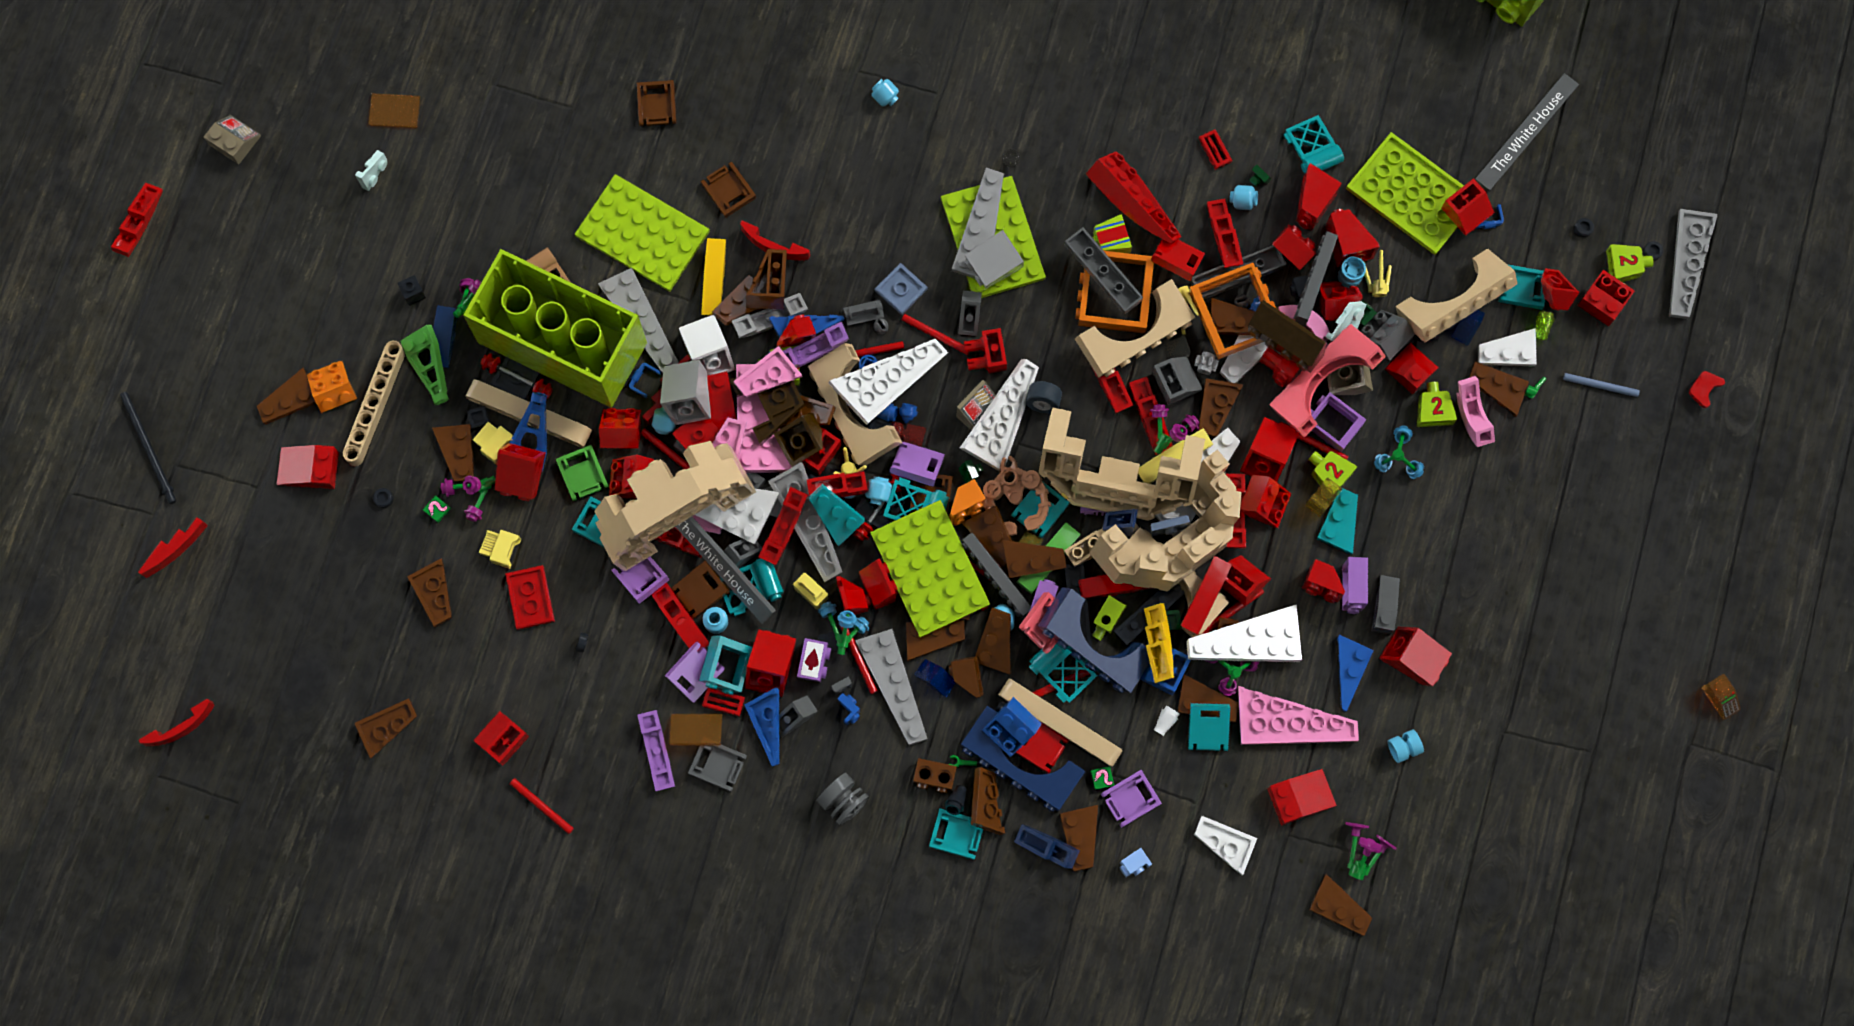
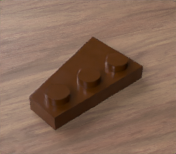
[257,368,316,425]
[1198,378,1243,438]
[432,424,474,483]
[962,506,1012,567]
[407,558,452,627]
[976,607,1011,675]
[906,620,965,661]

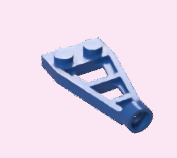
[510,392,547,472]

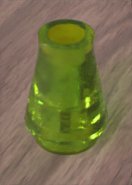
[1536,311,1555,340]

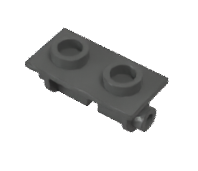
[843,300,884,326]

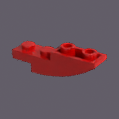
[651,583,709,652]

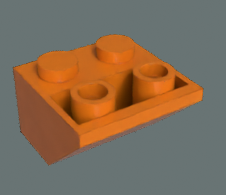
[949,479,986,526]

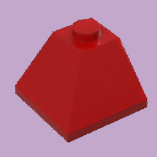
[1385,342,1439,394]

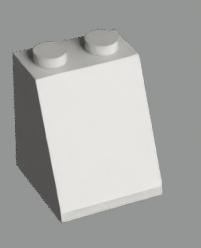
[679,315,735,375]

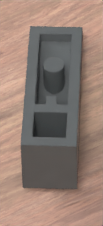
[1371,575,1400,635]

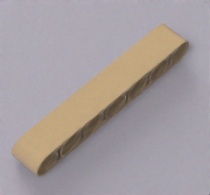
[343,341,405,466]
[465,379,592,448]
[998,678,1123,767]

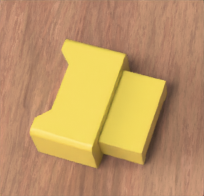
[473,422,513,465]
[479,530,521,569]
[793,573,828,609]

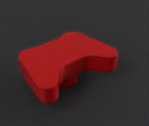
[1689,371,1725,408]

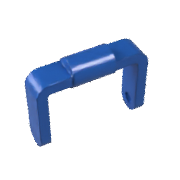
[1476,204,1504,229]
[629,363,662,398]

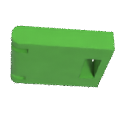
[556,445,609,501]

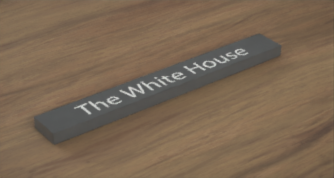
[1475,73,1579,192]
[675,517,776,624]

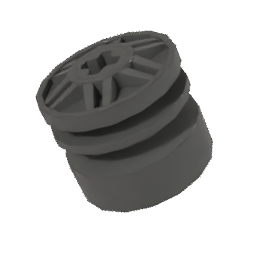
[816,773,869,826]

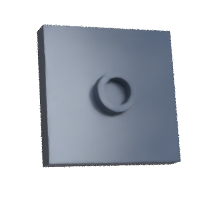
[875,263,928,315]
[1150,515,1190,537]

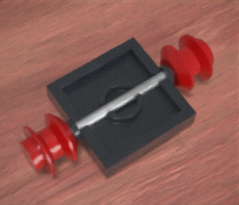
[481,353,553,400]
[854,473,906,541]

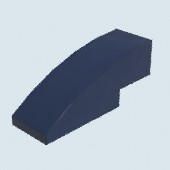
[430,305,457,368]
[1014,824,1080,869]

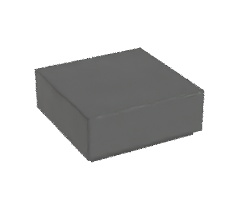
[831,677,852,695]

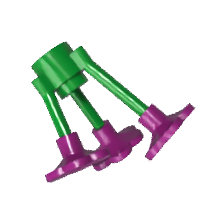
[1345,822,1397,880]

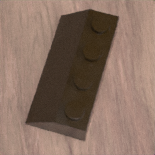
[1248,300,1326,373]

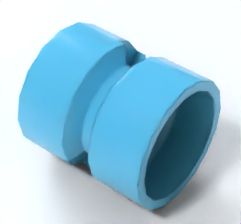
[1338,256,1366,288]
[1387,729,1424,763]

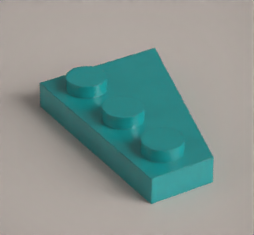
[809,484,865,546]

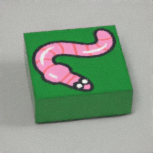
[423,496,451,523]
[1091,766,1114,790]

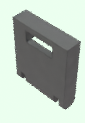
[688,738,747,792]

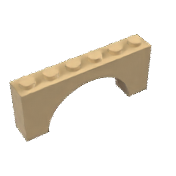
[1396,249,1517,342]
[1075,279,1196,377]
[808,343,902,466]
[1129,528,1229,638]

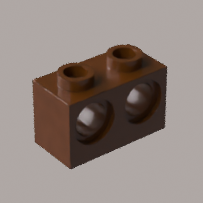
[913,758,957,794]

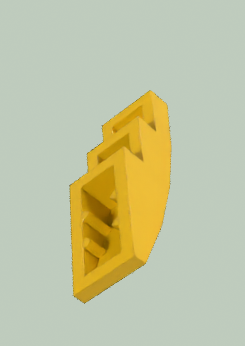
[701,238,726,315]
[1144,603,1174,683]

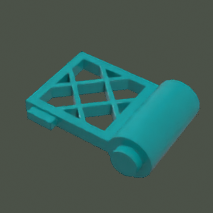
[1284,115,1344,174]
[883,477,949,521]
[720,559,784,616]
[1029,644,1097,703]

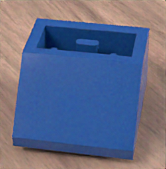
[1140,648,1191,696]
[982,697,1042,757]

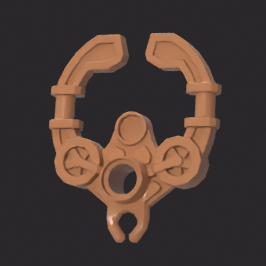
[983,456,1051,536]

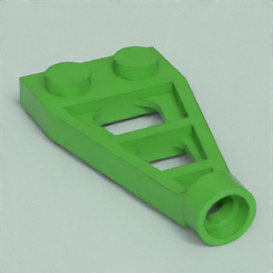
[400,325,449,405]

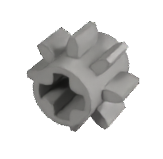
[1194,352,1219,375]

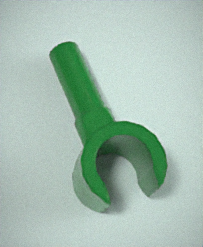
[1525,377,1547,398]
[949,755,977,768]

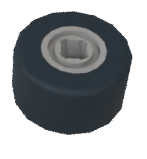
[1026,381,1062,414]

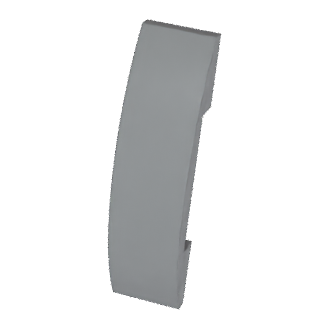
[732,293,808,338]

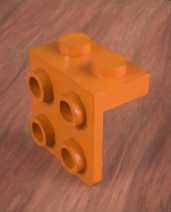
[307,361,357,413]

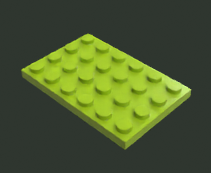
[1346,132,1464,255]
[575,174,710,292]
[941,176,1046,298]
[870,500,990,638]

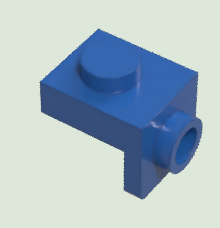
[838,693,860,725]

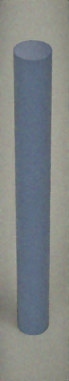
[1563,373,1639,397]

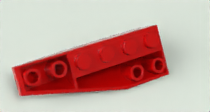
[1086,151,1182,243]

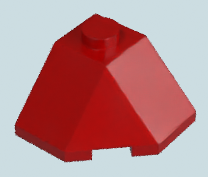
[1541,268,1579,311]
[1318,281,1362,321]
[776,315,816,348]
[836,576,871,615]

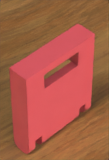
[1019,592,1057,654]

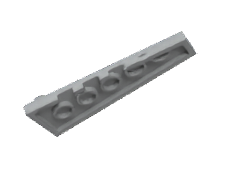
[952,168,1004,279]
[1669,209,1717,319]
[598,268,678,374]
[768,462,842,582]
[855,629,927,746]

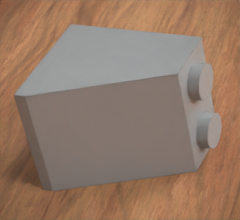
[964,230,1024,289]
[660,360,711,425]

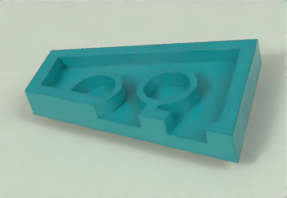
[1317,487,1358,555]

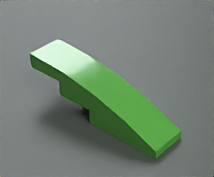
[1016,523,1081,595]

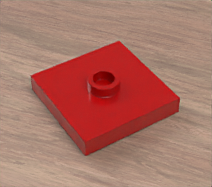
[672,419,720,450]

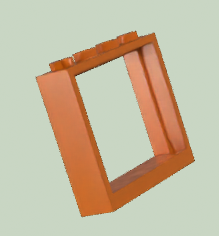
[1075,251,1154,333]
[1189,262,1276,360]

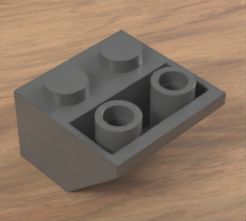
[1360,310,1415,360]
[1152,356,1203,405]

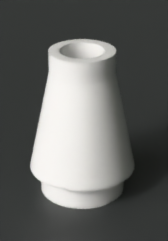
[1154,705,1179,736]

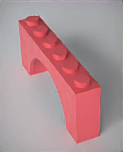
[1269,324,1386,437]

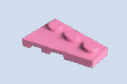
[733,346,803,397]

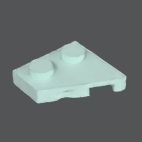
[355,150,387,191]
[1326,301,1366,341]

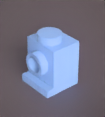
[1120,848,1152,877]

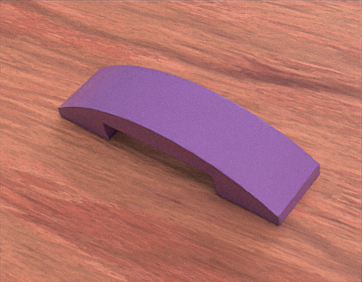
[783,322,849,368]
[638,710,675,791]

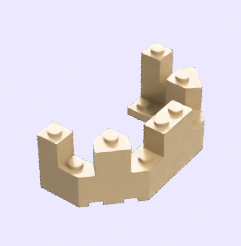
[1039,408,1205,520]
[594,441,756,571]
[1090,449,1241,591]

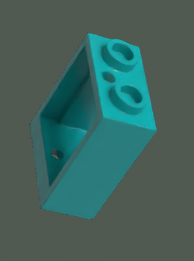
[699,636,753,695]

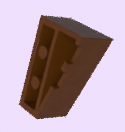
[746,249,787,310]

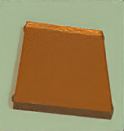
[369,93,420,128]
[670,714,722,745]

